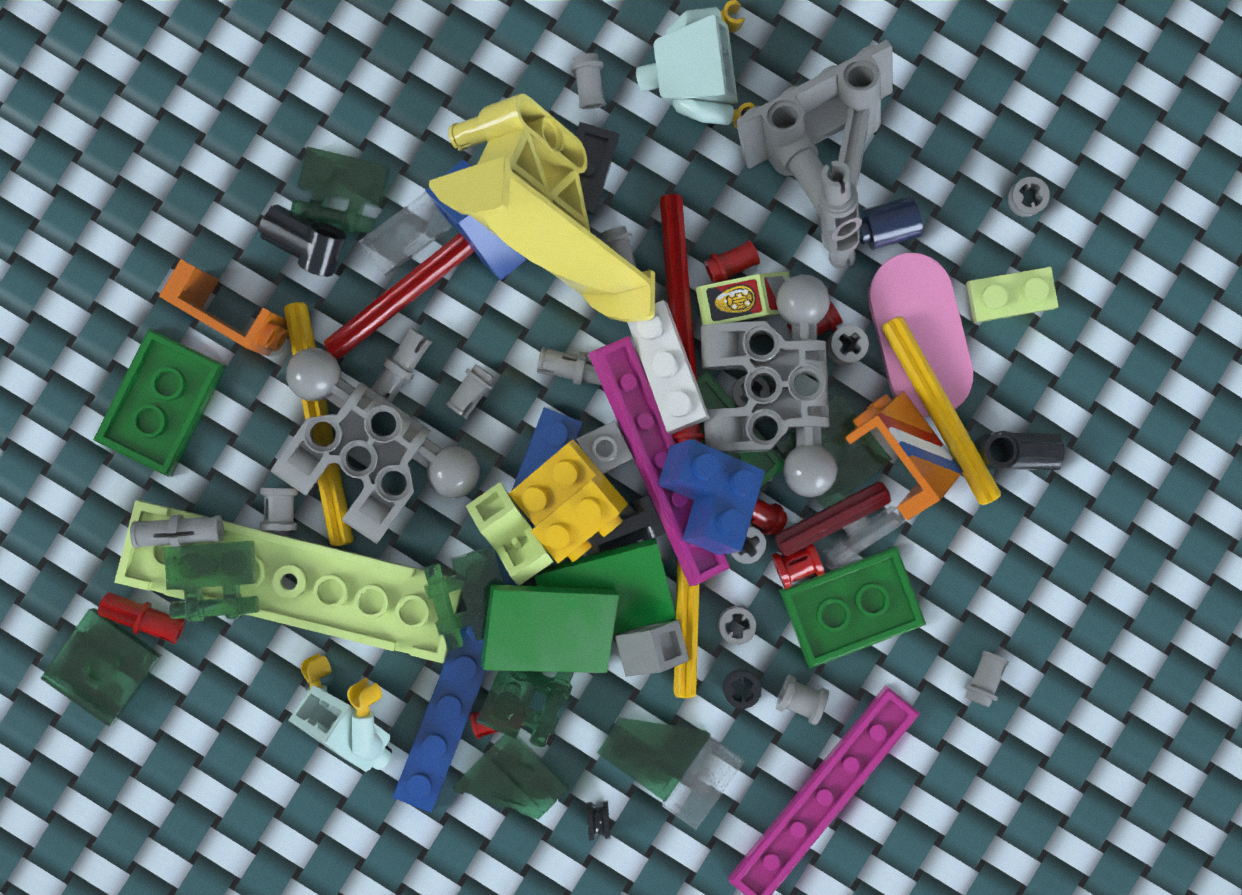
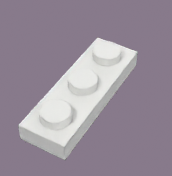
[627,300,710,435]

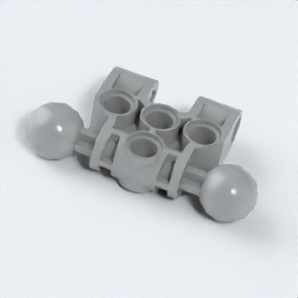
[700,274,838,497]
[270,347,480,544]

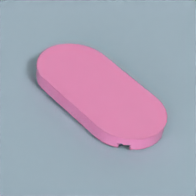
[868,253,974,417]

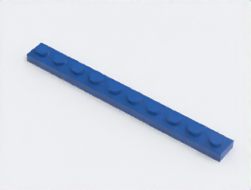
[392,407,583,813]

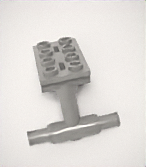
[736,40,893,269]

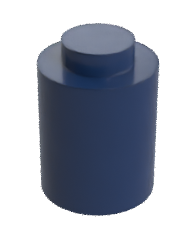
[860,196,923,250]

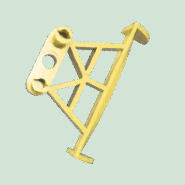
[429,93,655,323]

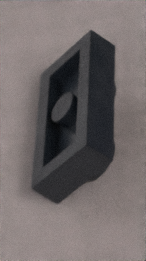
[575,122,619,216]

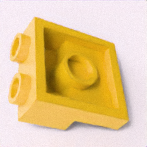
[508,439,628,563]

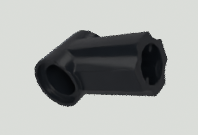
[258,204,346,277]
[974,431,1064,470]
[593,495,666,553]

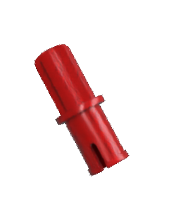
[98,592,185,645]

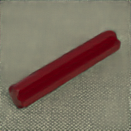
[775,482,891,556]

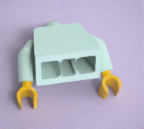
[636,0,755,129]
[288,653,392,772]

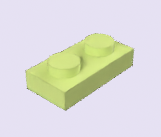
[966,267,1059,323]

